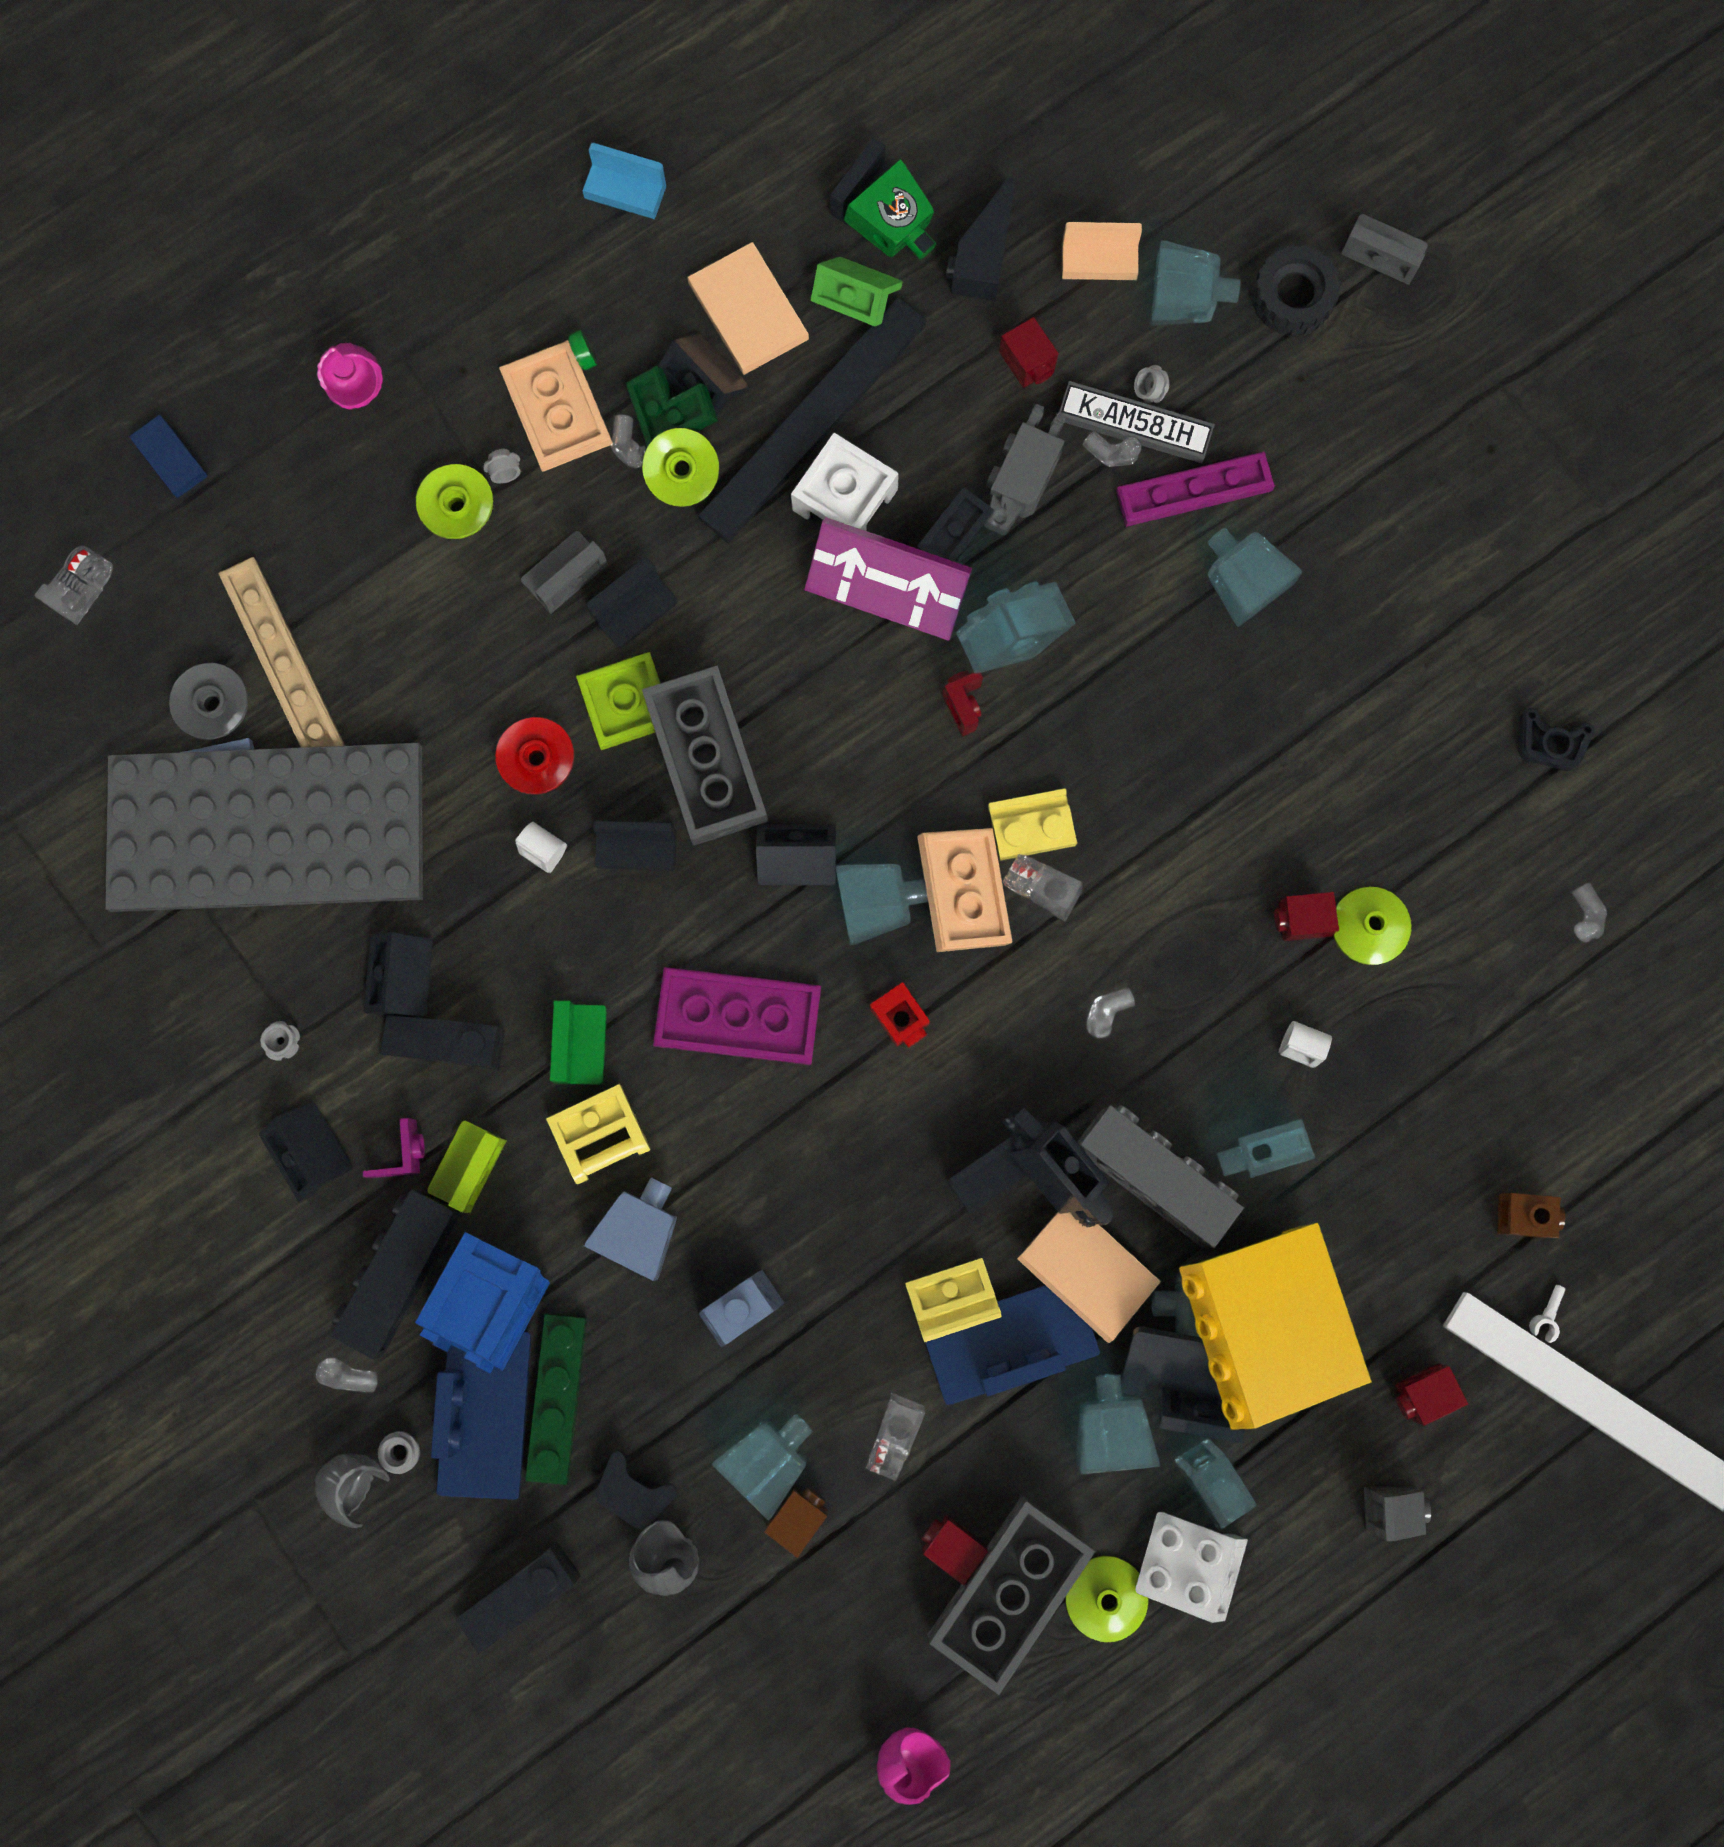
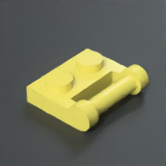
[546,1084,651,1185]

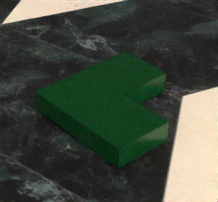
[626,366,718,447]

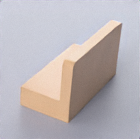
[1062,222,1142,280]

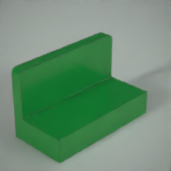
[550,1001,607,1085]

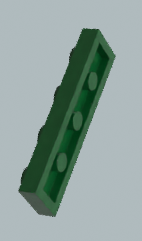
[525,1314,587,1485]

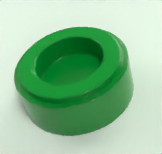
[568,329,597,371]

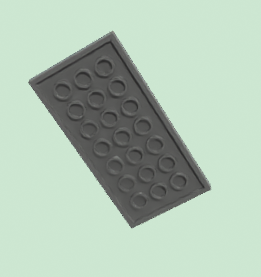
[105,743,423,912]

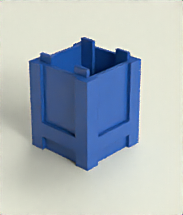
[415,1232,550,1374]

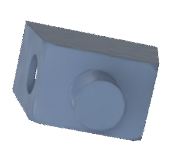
[584,1177,677,1281]
[699,1270,785,1347]

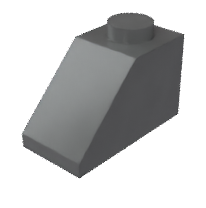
[1364,1486,1431,1541]

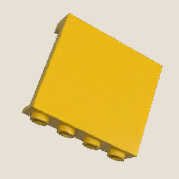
[1179,1223,1371,1430]

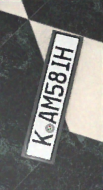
[1059,381,1215,464]

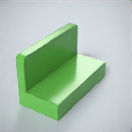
[810,257,903,326]

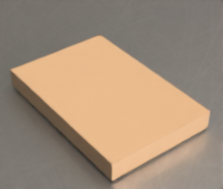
[687,242,809,375]
[499,340,612,472]
[917,828,1012,952]
[1017,1212,1161,1343]

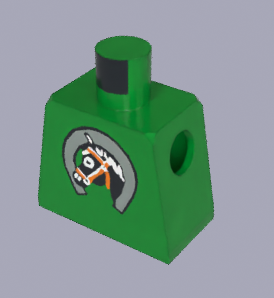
[844,159,936,260]

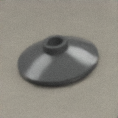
[169,663,248,740]

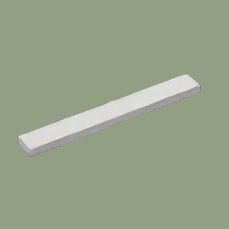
[1443,1292,1724,1512]

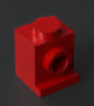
[870,982,930,1048]

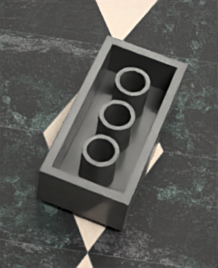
[642,665,768,846]
[1077,1105,1244,1248]
[928,1495,1095,1695]

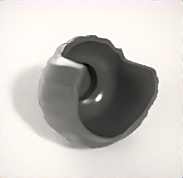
[314,1453,390,1528]
[629,1520,699,1596]

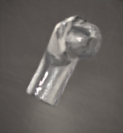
[611,415,647,468]
[1082,430,1141,467]
[1572,882,1606,942]
[1086,987,1135,1038]
[316,1358,377,1393]

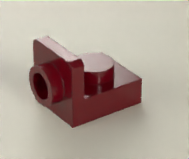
[943,670,983,737]

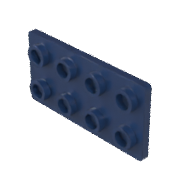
[925,1285,1100,1405]
[431,1331,531,1500]

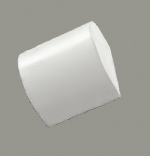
[515,822,567,873]
[1278,1021,1332,1068]

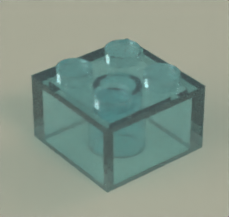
[956,582,1076,674]

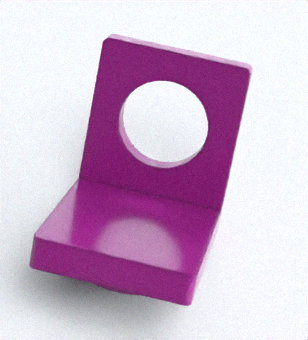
[363,1118,425,1178]

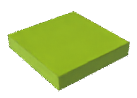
[576,652,660,750]

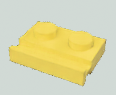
[988,789,1077,861]
[905,1258,1002,1342]

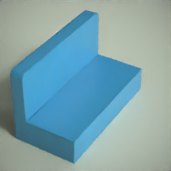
[583,143,667,219]

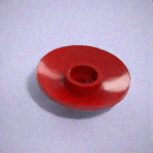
[495,717,574,795]

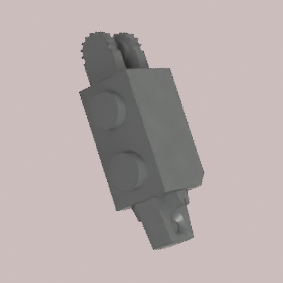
[985,404,1066,536]

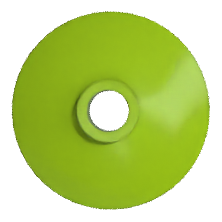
[642,428,719,507]
[416,464,493,539]
[1333,887,1411,965]
[1065,1556,1148,1642]

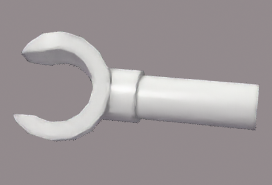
[1529,1285,1565,1343]

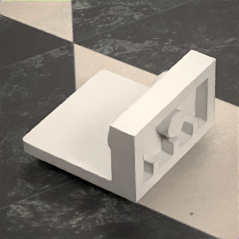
[1135,1512,1248,1623]

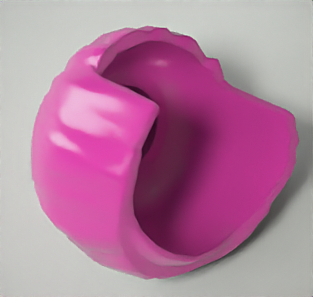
[317,343,383,410]
[877,1727,951,1805]

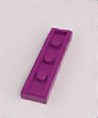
[1116,451,1275,527]

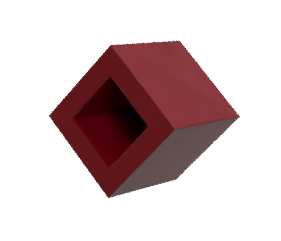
[999,317,1059,388]
[1274,892,1339,941]
[1395,1364,1468,1426]
[921,1514,988,1585]

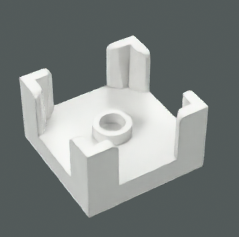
[791,433,898,531]

